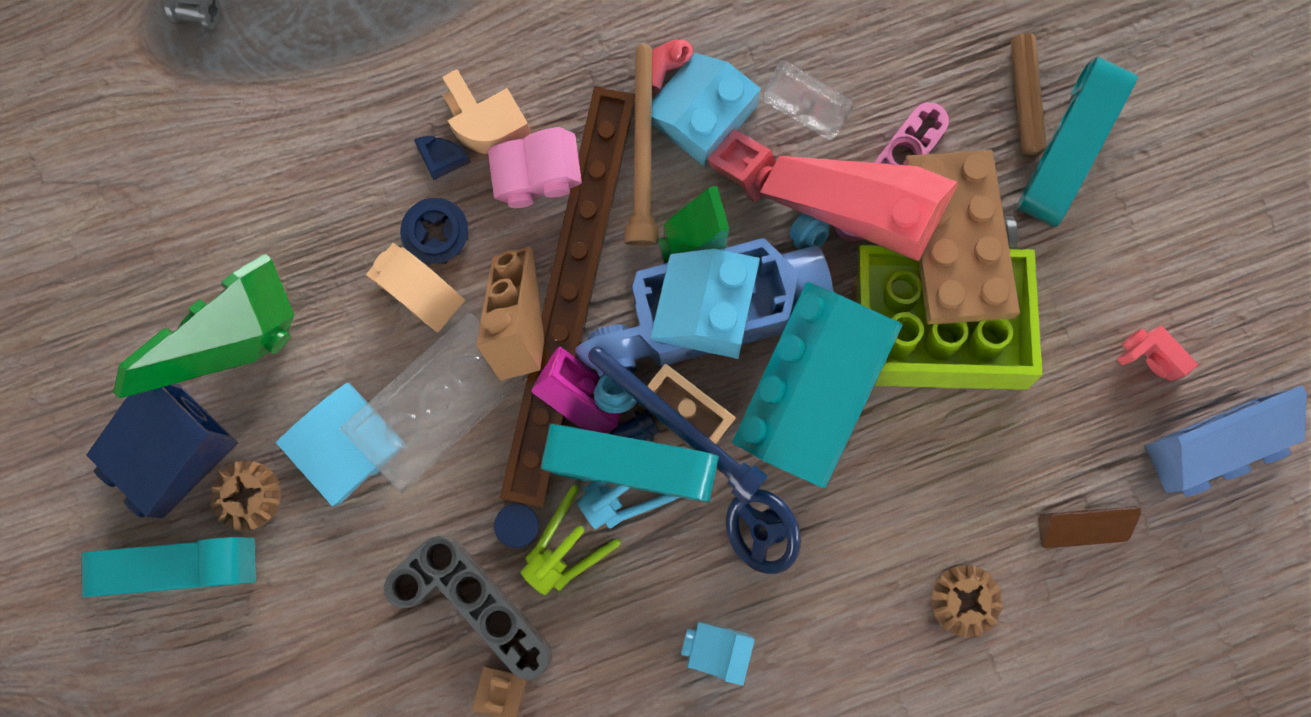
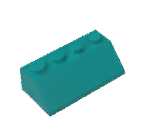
[731,281,903,488]

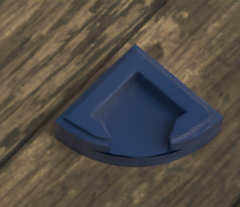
[414,136,471,180]

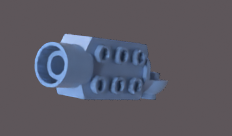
[575,238,833,378]

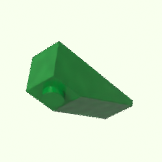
[658,186,729,264]

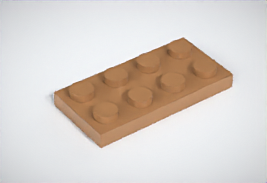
[903,150,1020,325]

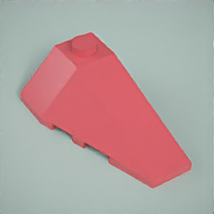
[760,156,958,262]

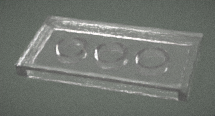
[339,312,528,494]

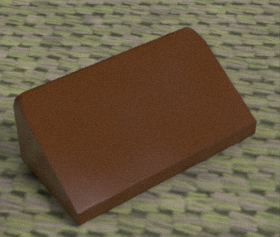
[1038,506,1141,548]

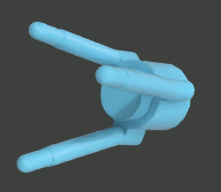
[576,481,680,529]

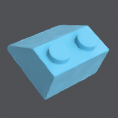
[652,52,761,167]
[651,249,760,359]

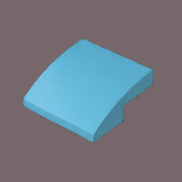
[275,383,406,507]

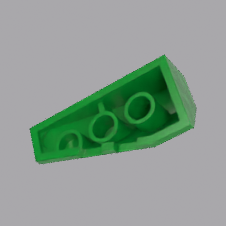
[113,254,294,399]

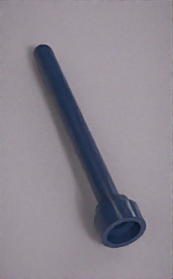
[588,347,768,504]

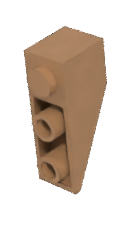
[476,246,544,381]

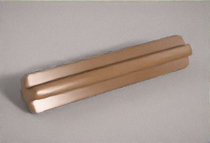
[1011,33,1047,156]

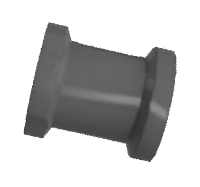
[165,0,221,29]

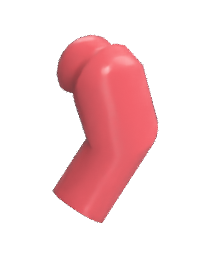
[652,39,693,93]

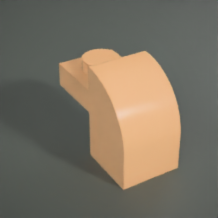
[442,69,531,154]
[366,243,465,333]

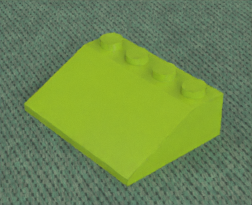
[856,245,1043,390]

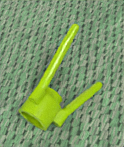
[520,484,621,596]

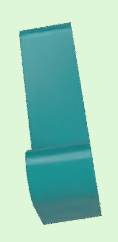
[1016,56,1138,228]
[540,424,719,503]
[81,537,257,598]

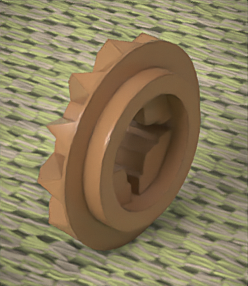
[209,461,281,531]
[931,565,1004,637]

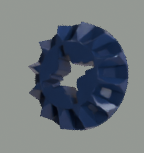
[400,198,469,265]

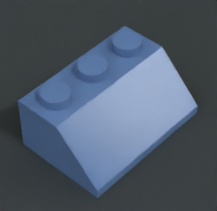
[1144,385,1307,497]

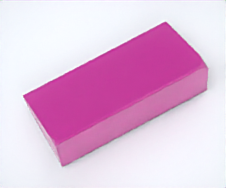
[532,346,621,434]

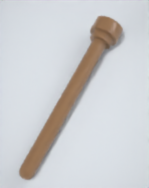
[625,43,659,246]

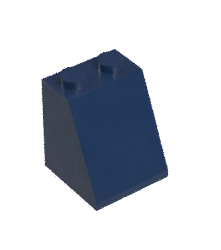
[86,383,238,518]

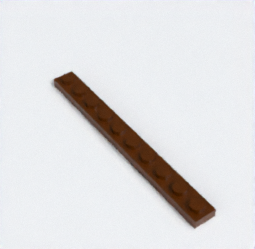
[500,86,635,508]

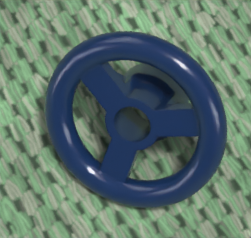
[726,489,801,574]

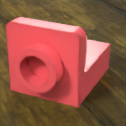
[707,129,776,202]
[1116,325,1198,381]

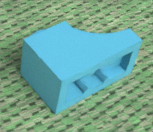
[681,621,755,686]

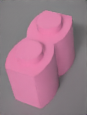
[488,127,582,208]

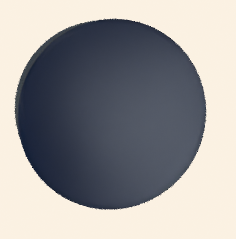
[494,504,540,548]

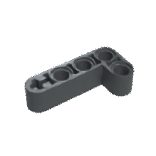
[384,536,552,680]

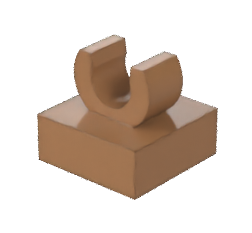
[472,665,527,717]

